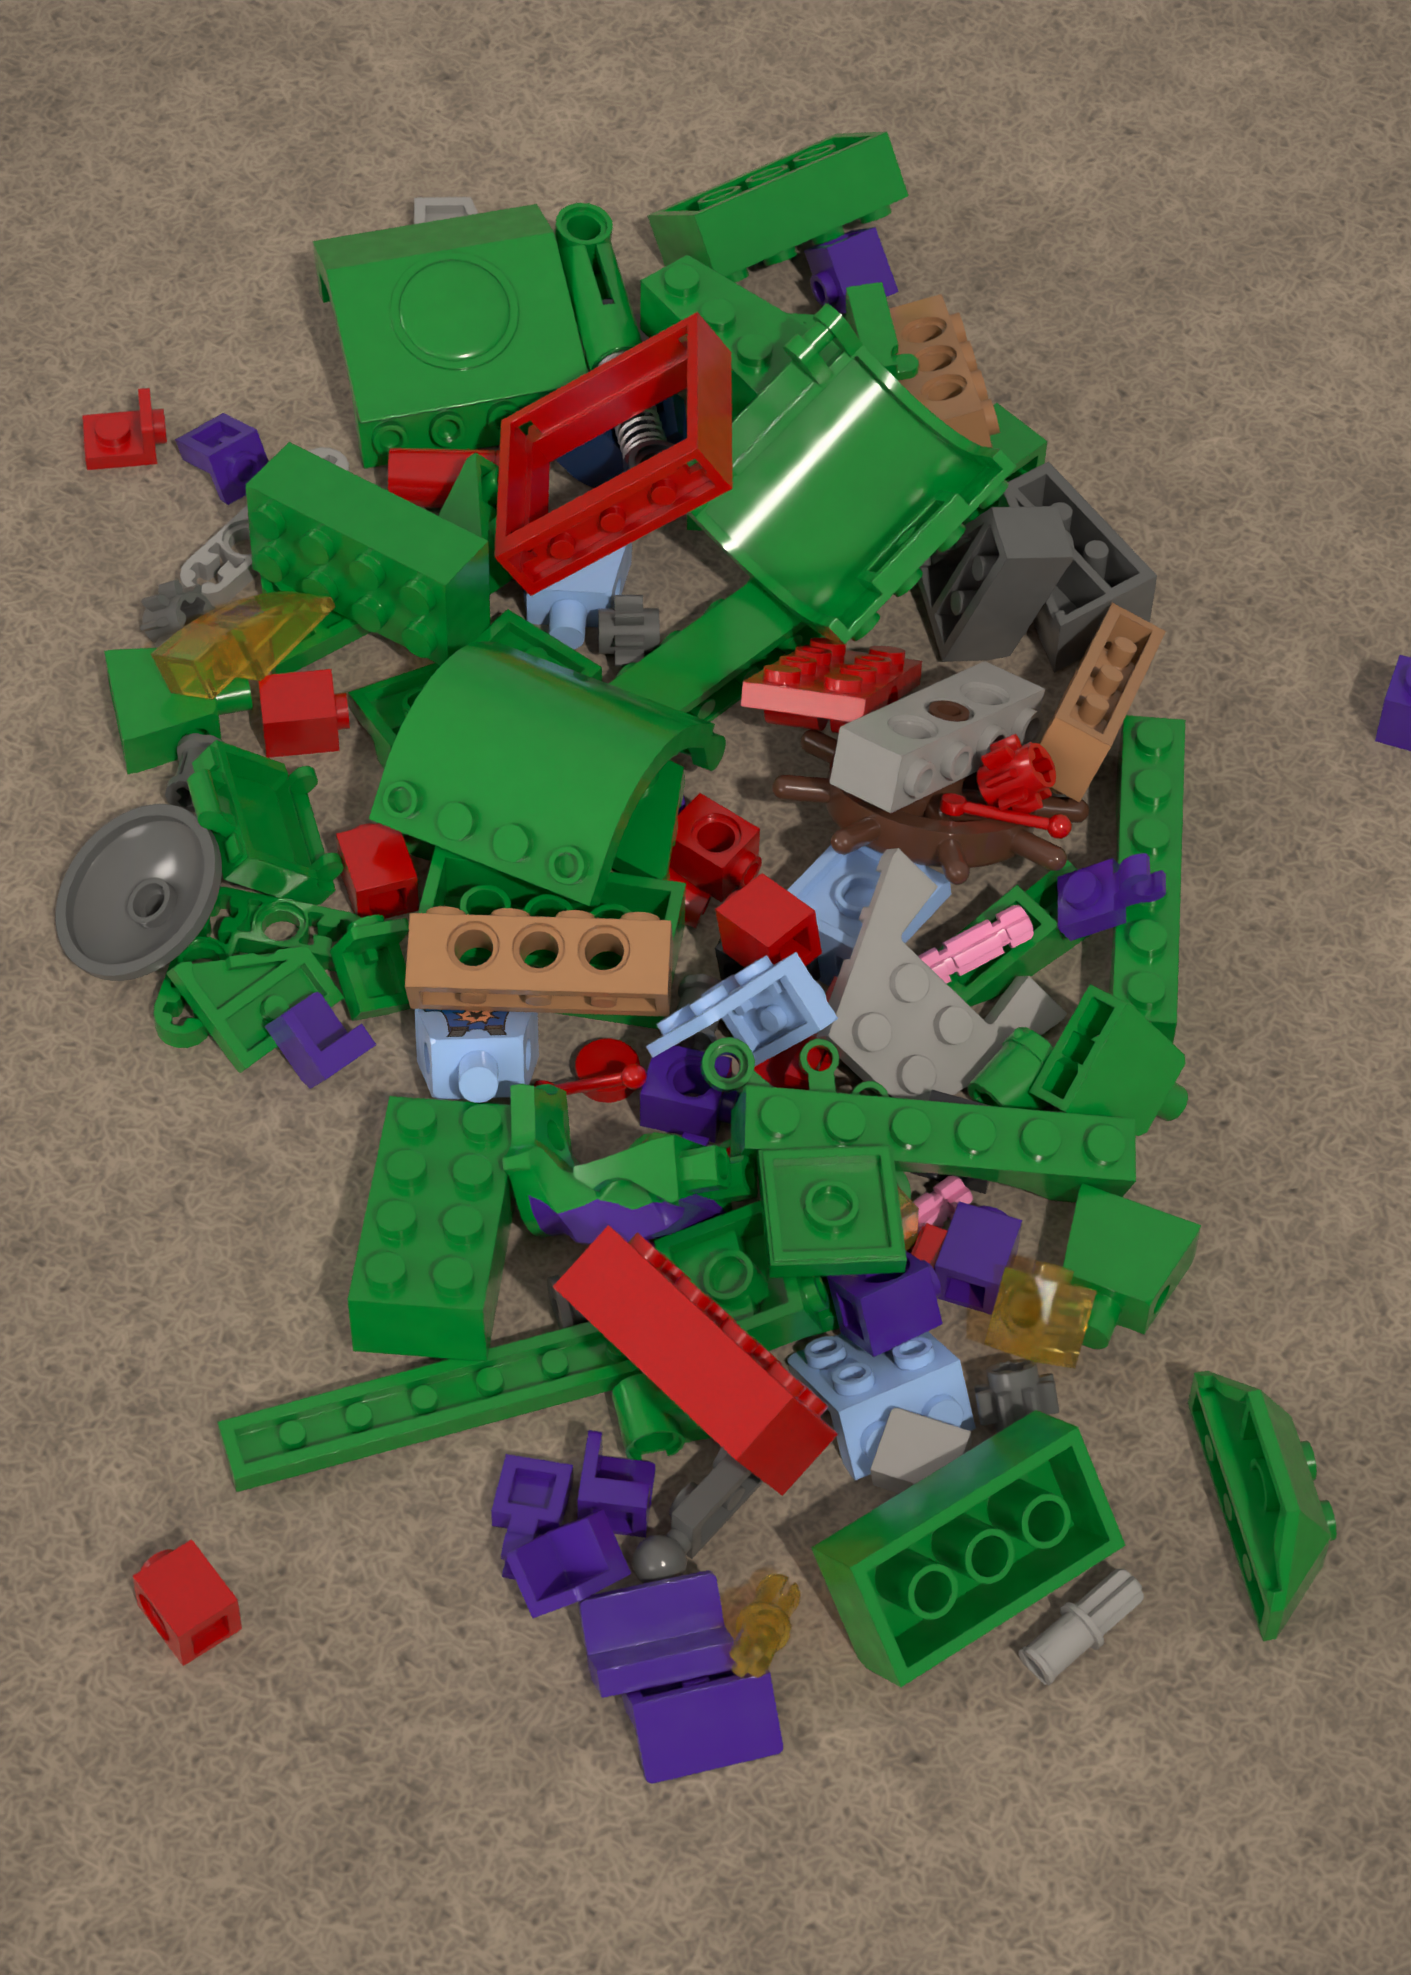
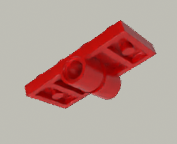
[741,637,922,733]

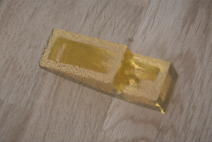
[151,591,336,700]

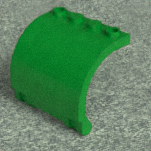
[687,303,1017,644]
[369,642,726,906]

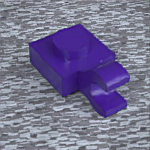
[1057,853,1166,941]
[491,1454,574,1580]

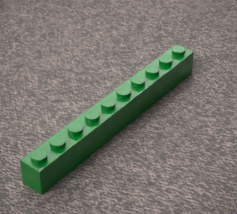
[609,403,1047,722]

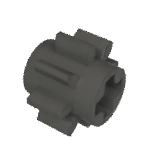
[140,579,217,648]
[598,595,660,667]
[974,1359,1060,1433]

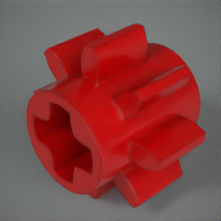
[977,734,1056,814]

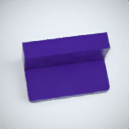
[578,1570,740,1698]
[622,1651,783,1784]

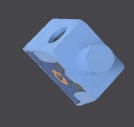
[415,1009,539,1103]

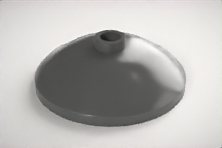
[55,804,222,981]

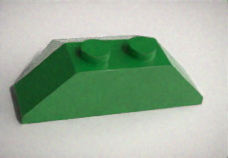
[1188,1371,1337,1641]

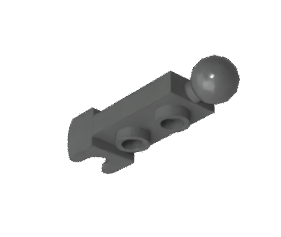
[632,1416,821,1584]

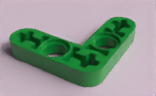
[153,887,361,1048]

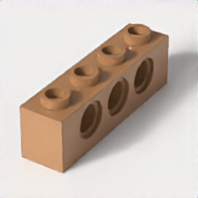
[889,294,1000,447]
[1039,603,1166,803]
[405,906,673,1016]

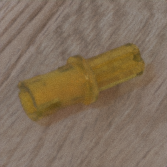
[729,1574,801,1678]

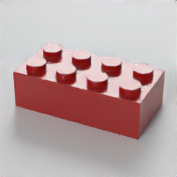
[553,1225,838,1496]

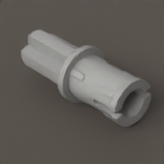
[1019,1568,1144,1685]

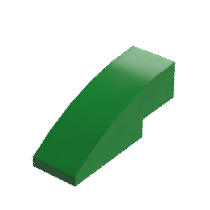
[938,860,1092,1007]

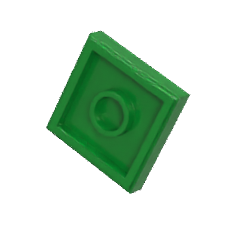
[757,1145,907,1278]

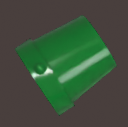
[968,1027,1054,1111]

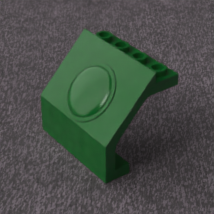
[312,204,588,469]

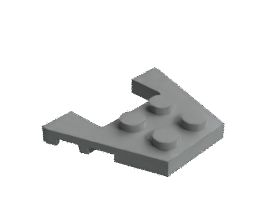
[817,848,1067,1101]

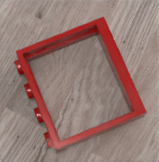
[495,312,733,596]

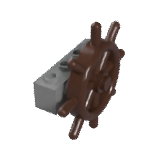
[772,661,1089,885]

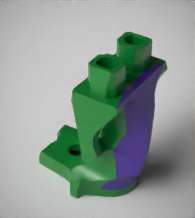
[502,1084,758,1245]

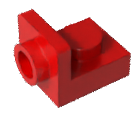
[82,388,167,470]

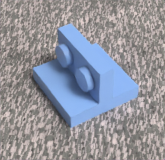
[787,845,952,986]

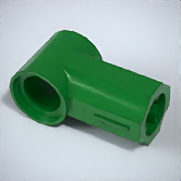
[612,1373,712,1461]

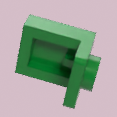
[330,915,411,1021]

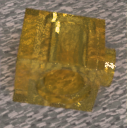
[984,1260,1097,1369]

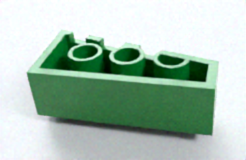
[640,255,839,420]

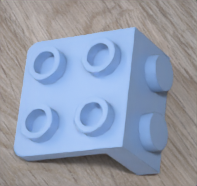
[646,952,838,1067]
[788,1331,976,1480]

